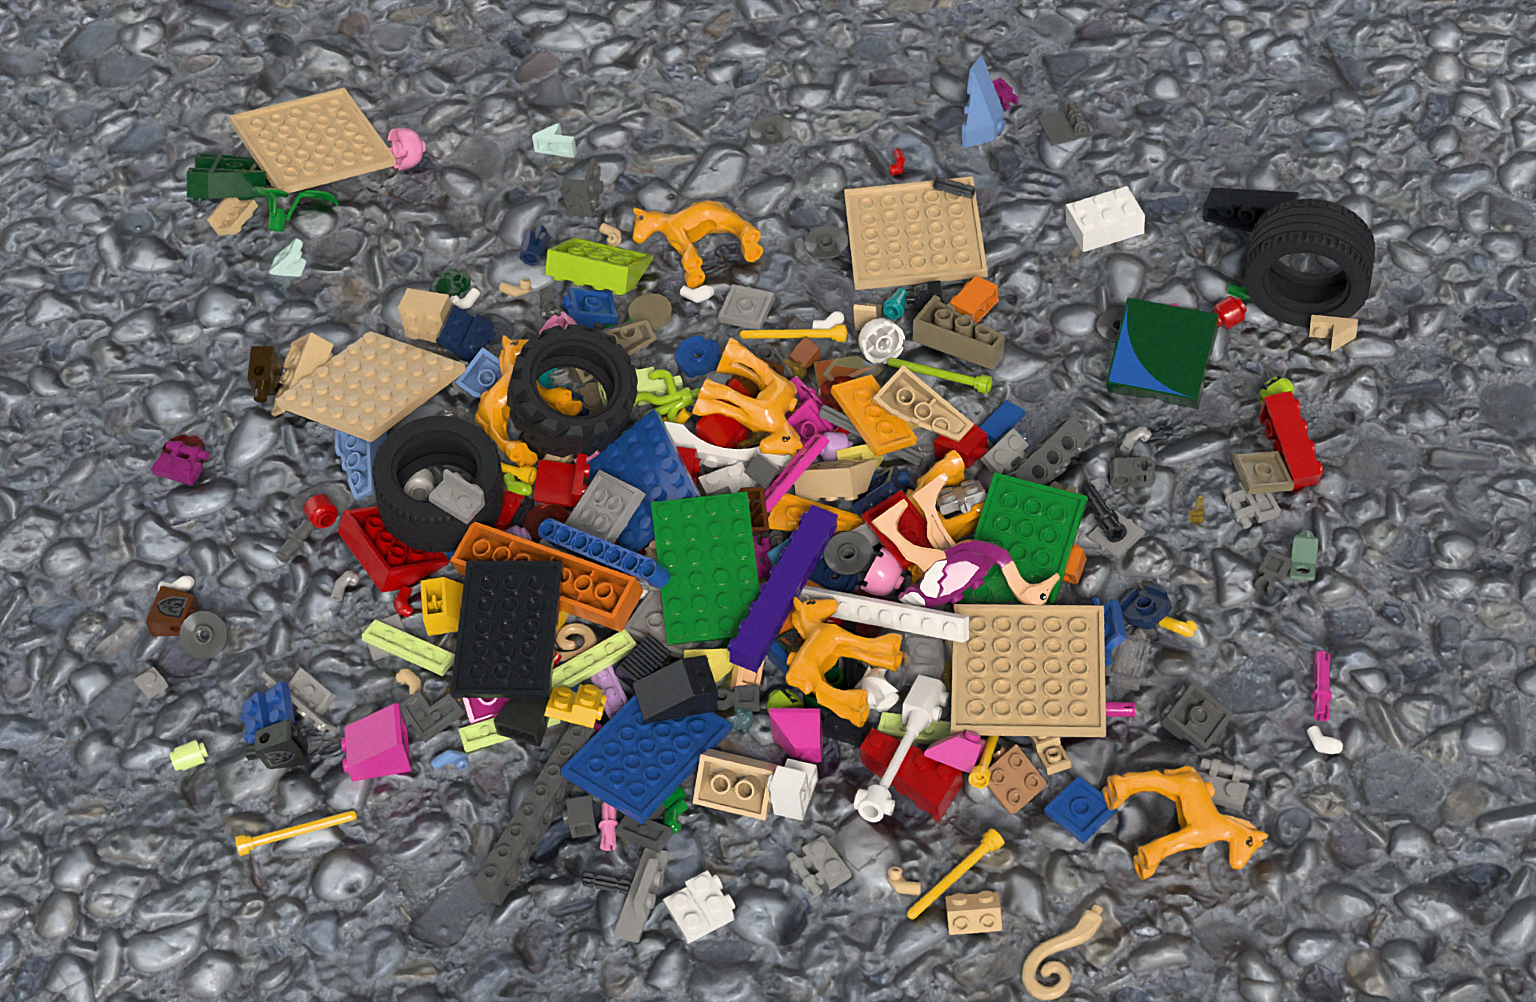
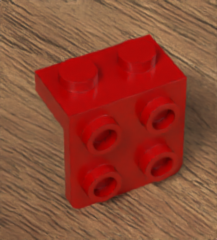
[533,454,590,508]

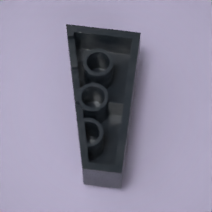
[1203,187,1299,233]

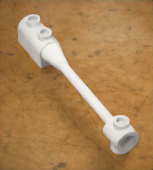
[854,675,950,822]

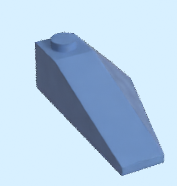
[962,57,1006,148]
[455,347,502,399]
[334,430,388,501]

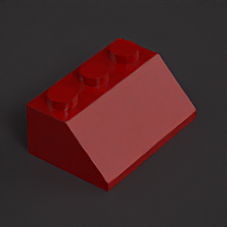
[696,378,753,449]

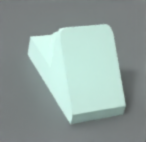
[532,123,577,158]
[269,238,306,277]

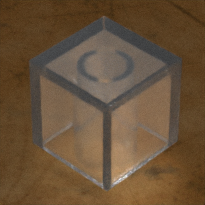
[900,633,945,685]

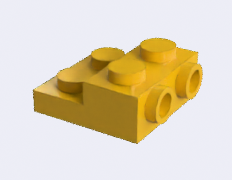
[544,684,607,728]

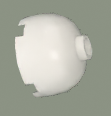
[858,318,905,364]

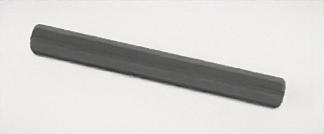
[819,405,925,466]

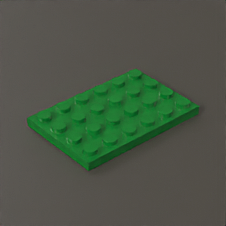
[951,472,1088,611]
[651,492,760,646]

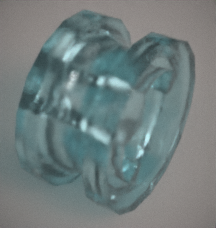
[733,709,753,733]

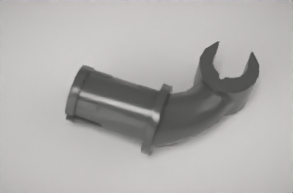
[540,290,562,321]

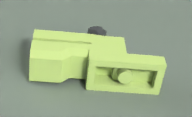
[597,359,683,407]

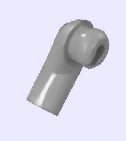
[1120,426,1152,453]
[331,570,360,602]

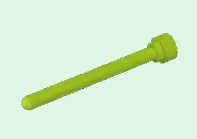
[887,357,992,394]

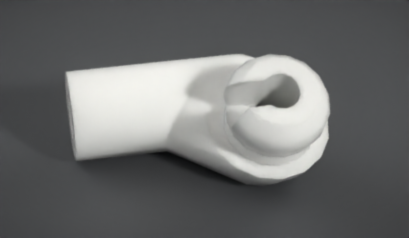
[680,285,714,303]
[450,288,480,310]
[813,311,844,329]
[158,576,194,592]
[1307,726,1343,754]

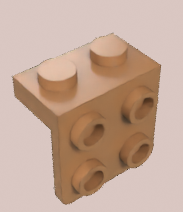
[987,744,1046,815]

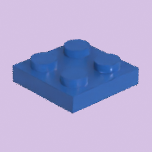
[1044,776,1118,844]

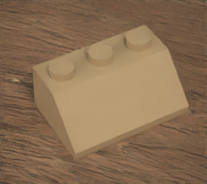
[794,459,877,501]
[693,749,781,821]

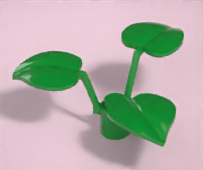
[242,186,339,232]

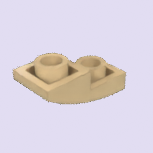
[1029,736,1071,775]

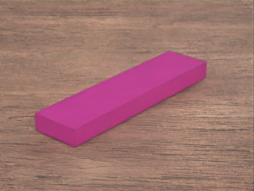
[764,433,830,513]

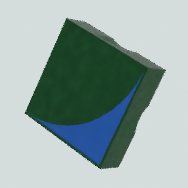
[1106,297,1219,409]

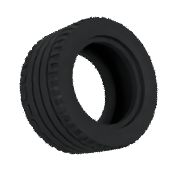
[1244,198,1376,328]
[372,416,504,553]

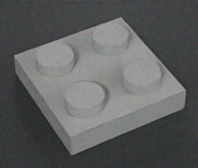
[718,284,775,330]

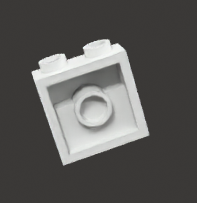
[663,870,735,944]

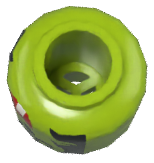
[1259,376,1294,405]
[766,688,804,713]

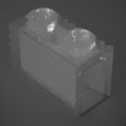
[1106,634,1151,691]

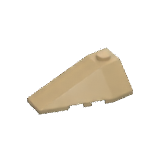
[271,332,334,416]
[872,365,974,442]

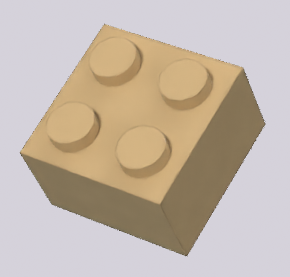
[398,288,451,343]

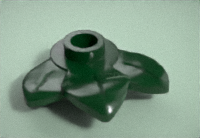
[429,269,471,298]

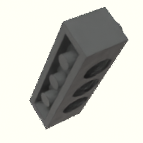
[1006,415,1090,485]

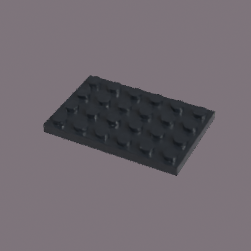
[450,561,564,699]

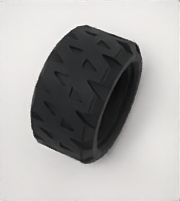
[507,324,638,459]

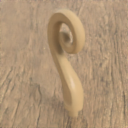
[555,623,597,665]
[1022,904,1103,1000]

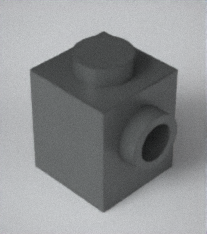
[744,453,783,489]
[563,795,597,838]

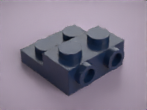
[435,304,495,364]
[852,465,904,521]

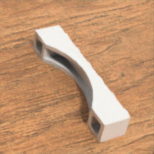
[664,421,793,470]

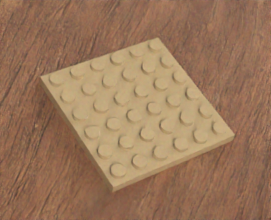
[229,88,396,194]
[844,176,988,290]
[275,331,466,443]
[951,604,1106,737]

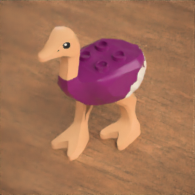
[871,472,1060,609]

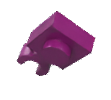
[992,77,1018,110]

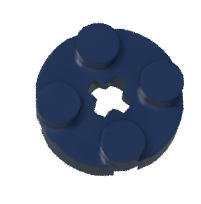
[810,557,858,593]
[1121,585,1172,629]

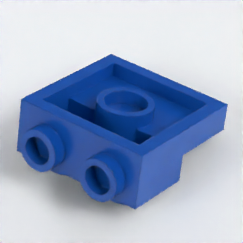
[562,287,618,329]
[240,681,295,745]

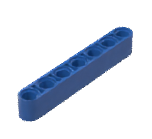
[538,519,670,588]

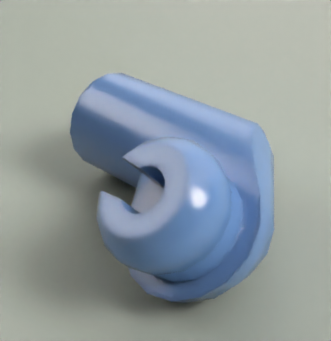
[430,749,469,770]

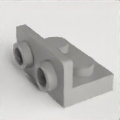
[428,469,485,524]

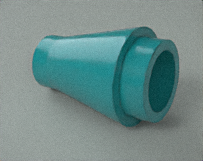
[883,288,908,319]

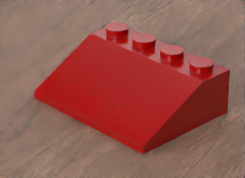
[338,506,449,593]

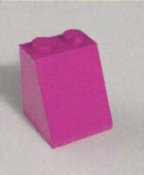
[341,703,411,782]

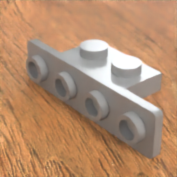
[261,667,338,732]
[614,848,670,943]

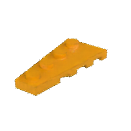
[768,493,865,537]

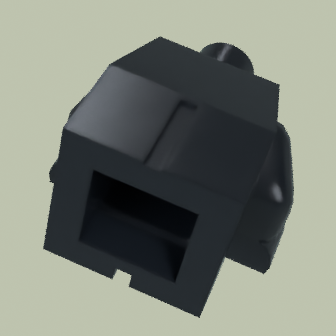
[906,280,943,312]

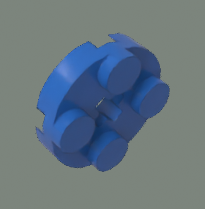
[675,336,720,378]

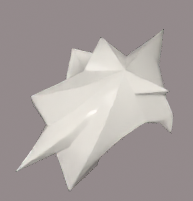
[854,666,900,713]

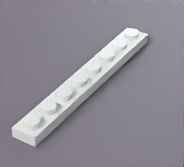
[798,585,969,643]

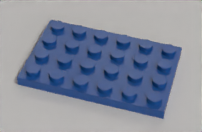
[587,409,701,553]
[561,695,733,825]

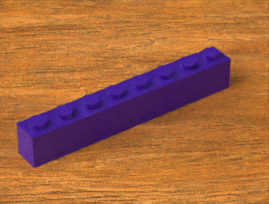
[727,505,838,673]

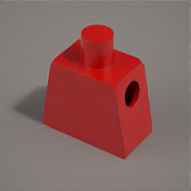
[934,417,989,468]

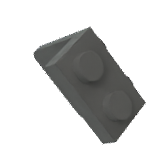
[562,158,603,217]

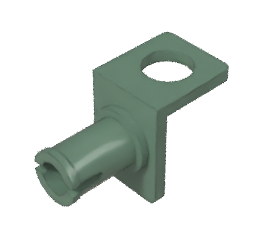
[1290,530,1319,581]

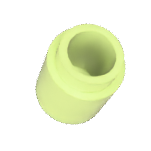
[169,740,208,771]

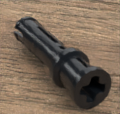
[1081,484,1127,543]

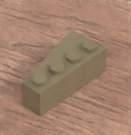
[913,295,1005,370]
[566,319,657,384]

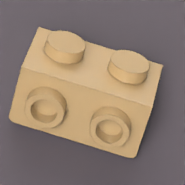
[207,198,258,236]
[945,891,1002,935]

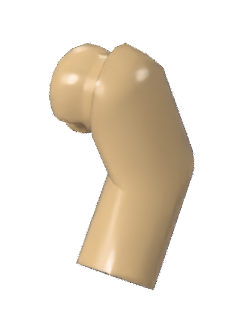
[599,223,622,247]
[396,668,421,697]
[887,866,921,895]

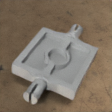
[936,479,987,515]

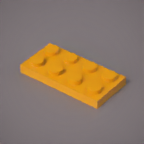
[831,374,918,457]

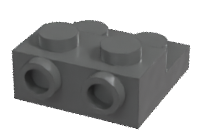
[1160,681,1234,753]

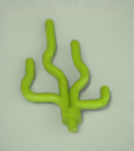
[617,369,700,438]

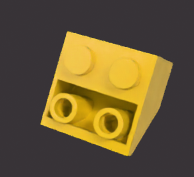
[421,577,464,636]

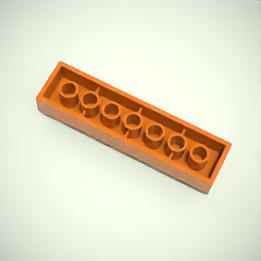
[450,522,643,632]

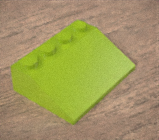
[545,237,653,295]

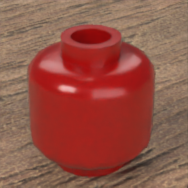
[1213,296,1247,330]
[304,494,338,529]

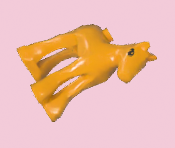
[633,200,763,289]
[474,335,583,468]
[692,337,803,458]
[905,450,985,584]
[785,597,903,728]
[1103,766,1269,880]

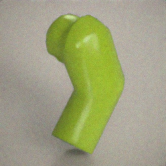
[503,473,532,496]

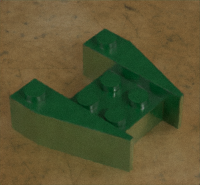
[187,153,270,201]

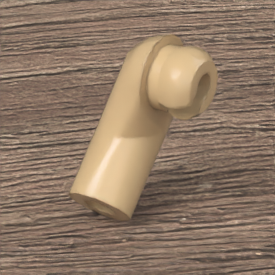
[499,279,532,297]

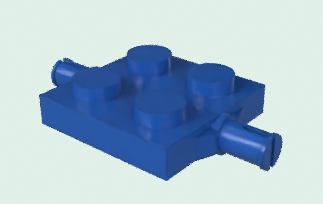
[1090,597,1127,666]

